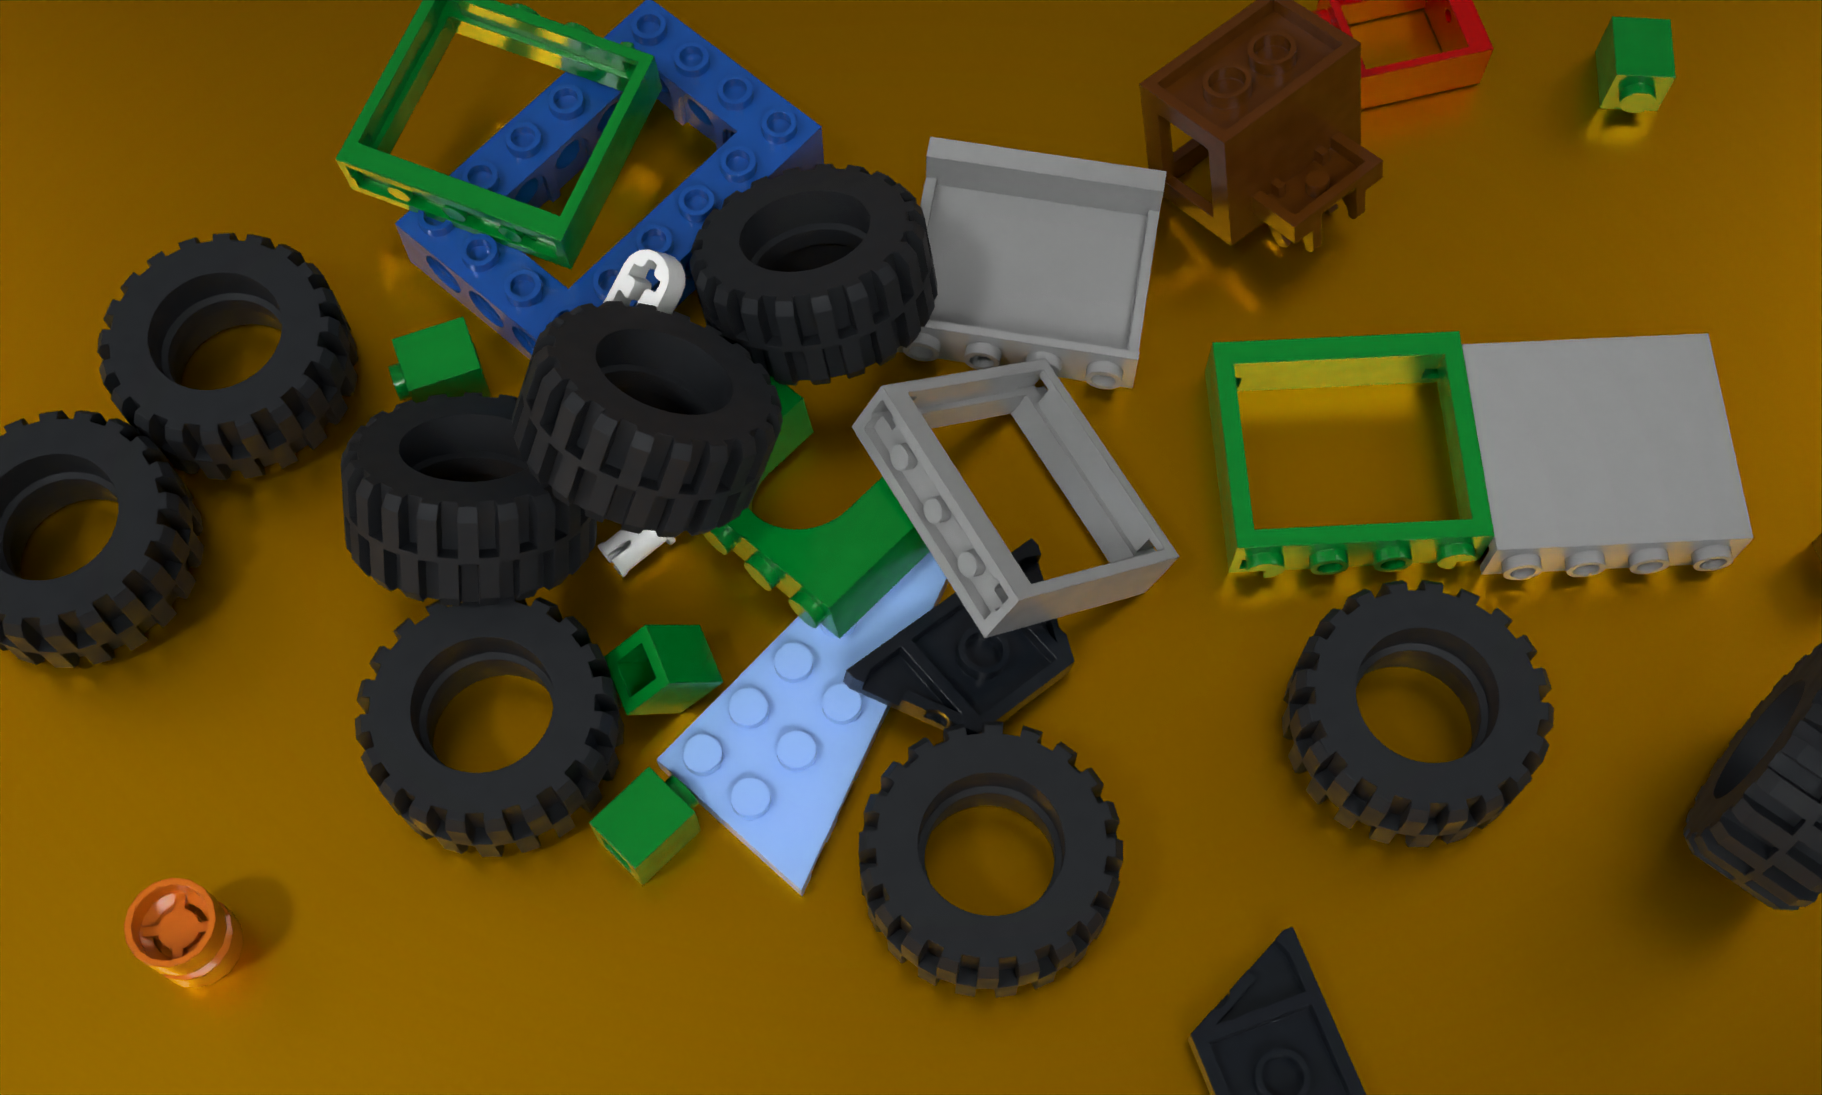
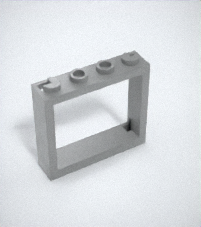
[851,359,1180,638]

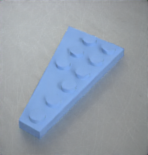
[656,552,949,896]

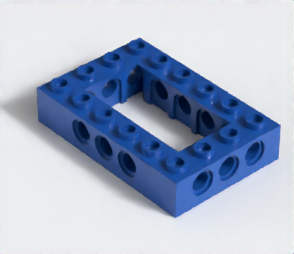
[395,0,824,359]

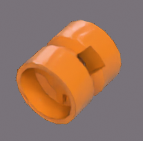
[124,878,244,988]

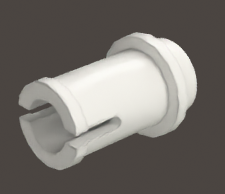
[598,530,676,577]

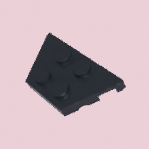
[843,538,1075,735]
[1188,927,1366,1095]

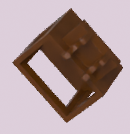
[1139,0,1383,252]

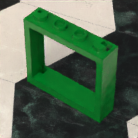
[335,0,662,269]
[1205,331,1494,578]

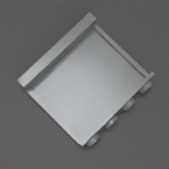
[897,136,1167,389]
[1462,333,1754,580]

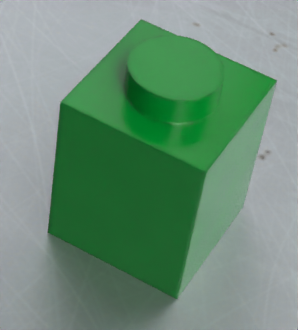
[1595,16,1676,113]
[388,317,492,403]
[604,624,723,715]
[589,767,701,886]

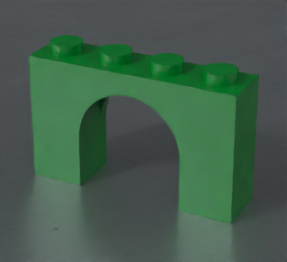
[703,376,930,639]

